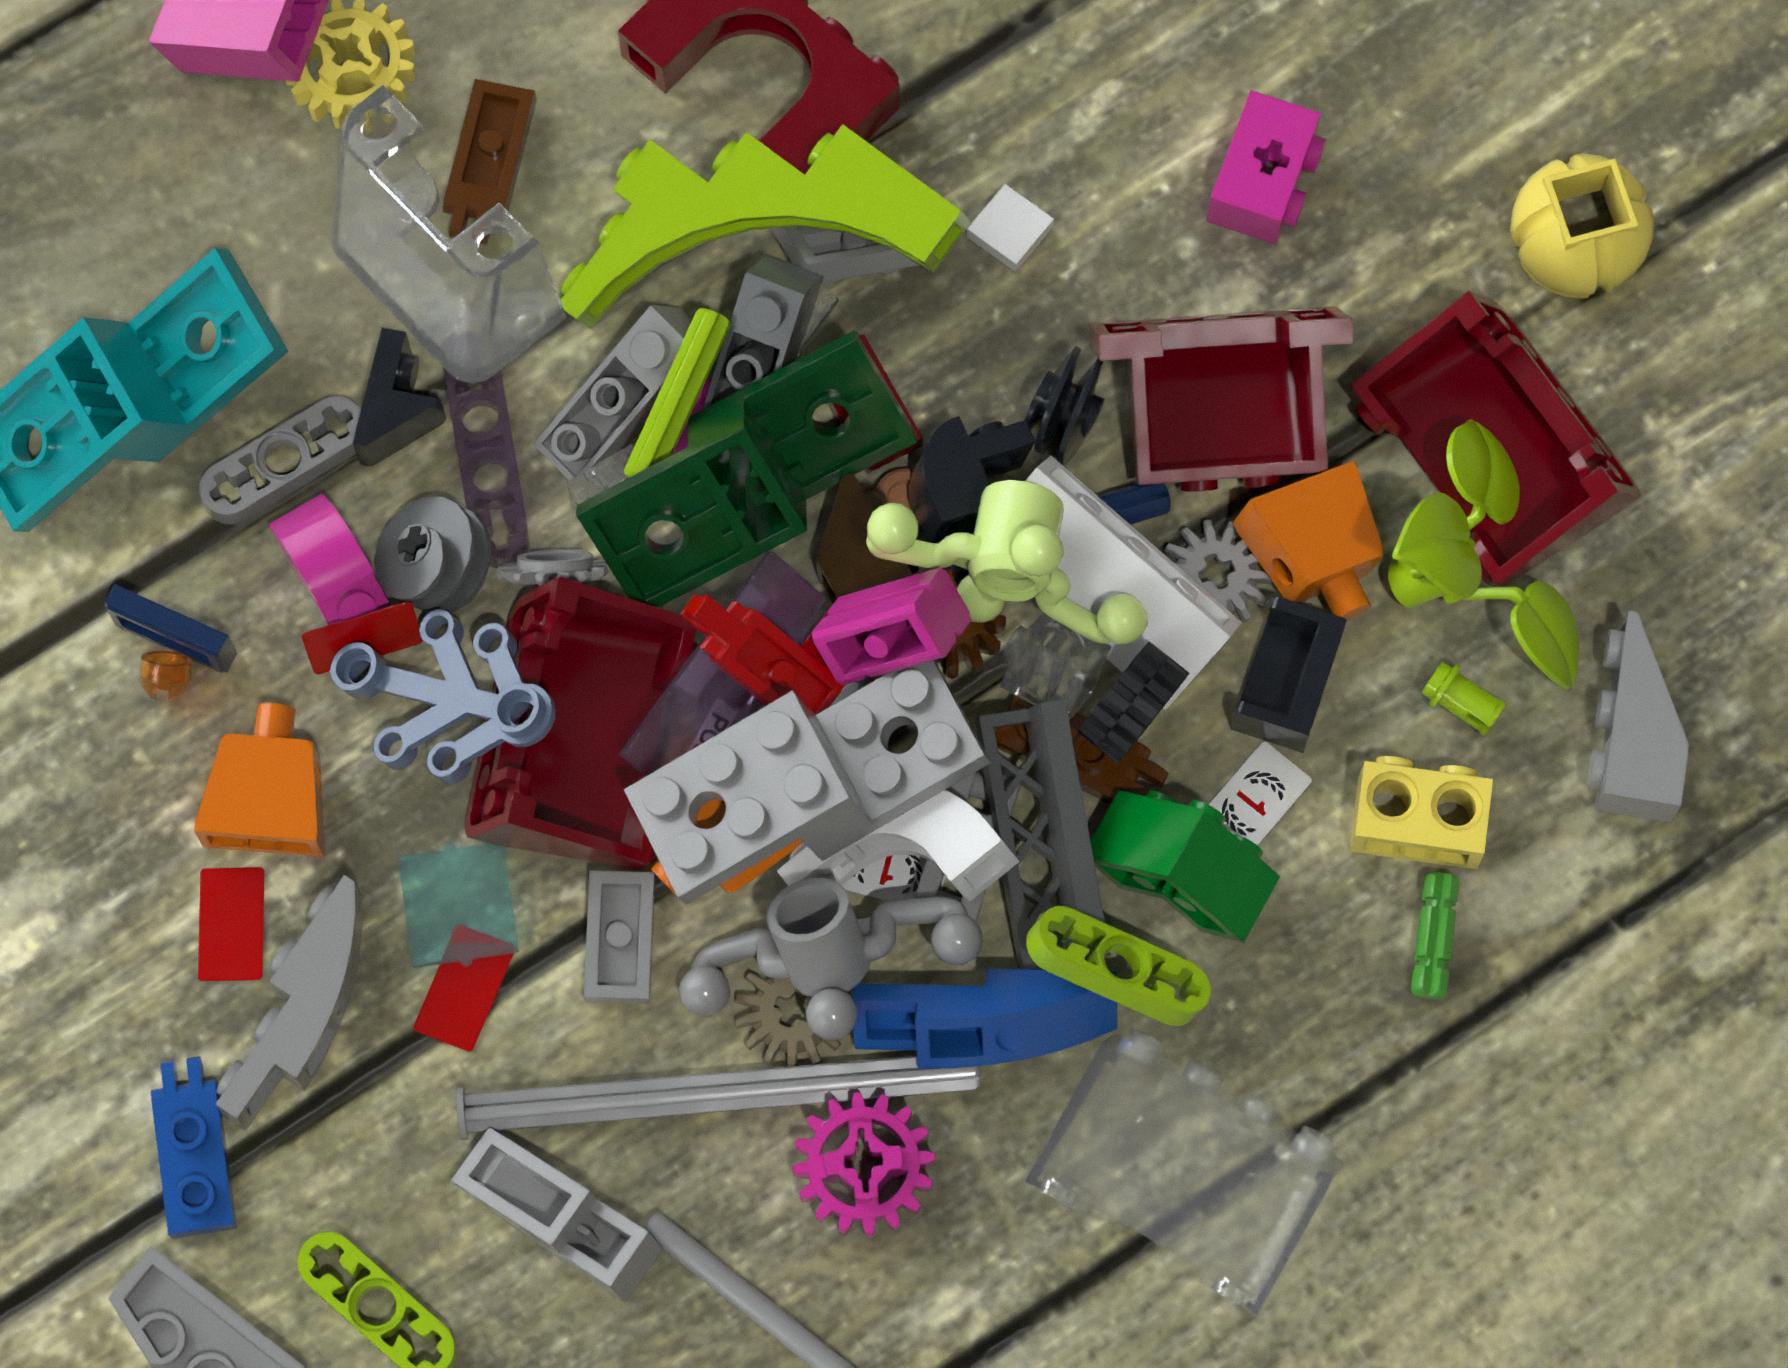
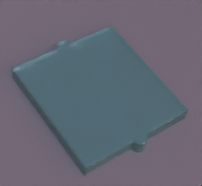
[398,843,519,968]

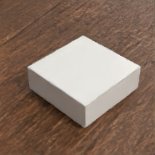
[967,184,1054,272]

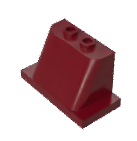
[1089,307,1353,492]

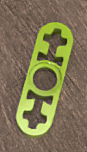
[1026,906,1211,1026]
[297,1232,458,1368]

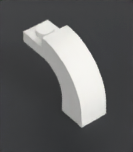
[777,790,1020,902]

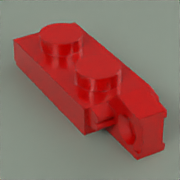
[680,594,847,715]

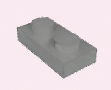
[584,871,656,1004]

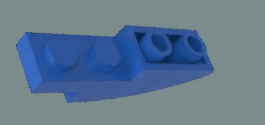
[852,969,1118,1069]

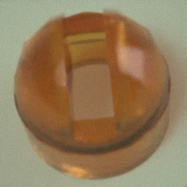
[140,651,193,701]

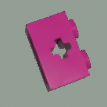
[1206,90,1326,245]

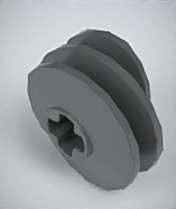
[374,496,491,612]

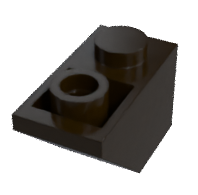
[817,472,919,605]

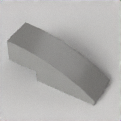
[451,1127,663,1303]

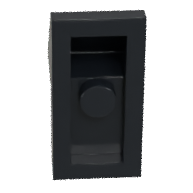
[353,327,446,467]

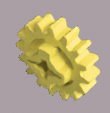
[286,0,417,129]

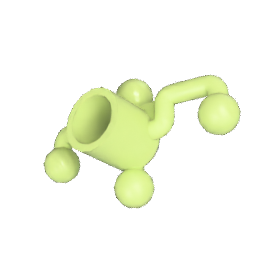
[866,480,1148,645]

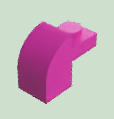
[268,493,391,625]

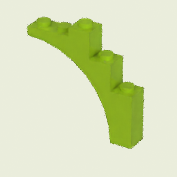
[557,124,971,329]

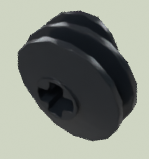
[1025,346,1105,466]

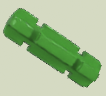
[1411,872,1460,1000]

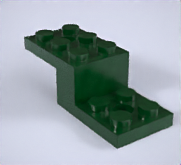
[576,330,917,607]

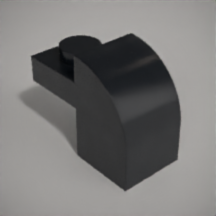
[909,416,1035,543]

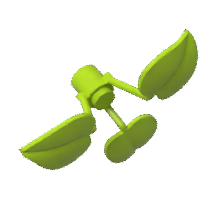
[1388,419,1580,691]

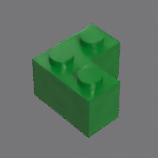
[1091,790,1280,943]

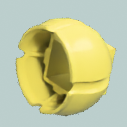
[1510,153,1655,299]

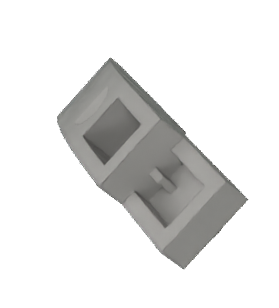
[215,875,362,1131]

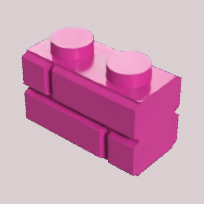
[812,567,971,686]

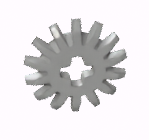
[1164,519,1273,623]
[498,550,611,586]

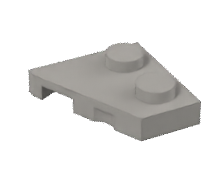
[771,227,919,284]

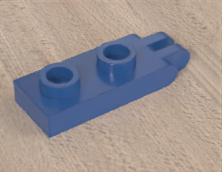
[151,1056,237,1239]

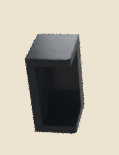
[1231,597,1347,753]

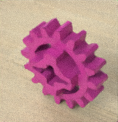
[792,1092,935,1238]

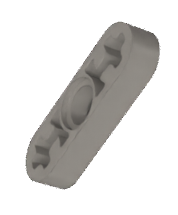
[199,396,361,525]

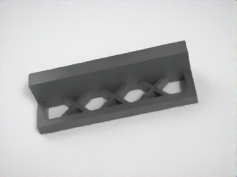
[974,699,1111,970]

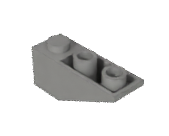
[533,305,721,487]
[1587,610,1689,823]

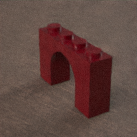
[618,0,900,175]

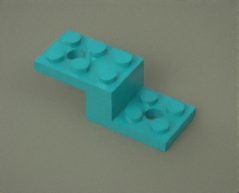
[0,248,289,532]

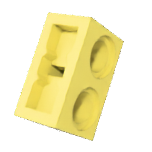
[1349,756,1493,870]

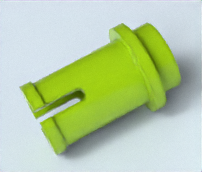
[1421,661,1507,736]

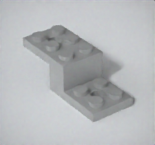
[624,660,991,905]

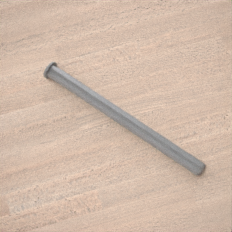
[457,1056,981,1140]

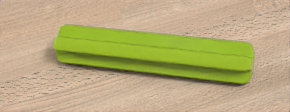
[624,308,730,478]

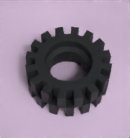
[1077,641,1190,764]

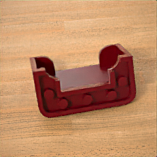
[1351,290,1641,586]
[465,576,699,869]

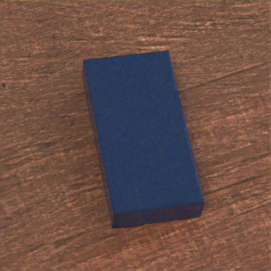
[104,584,237,673]

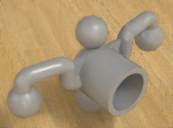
[679,878,983,1040]

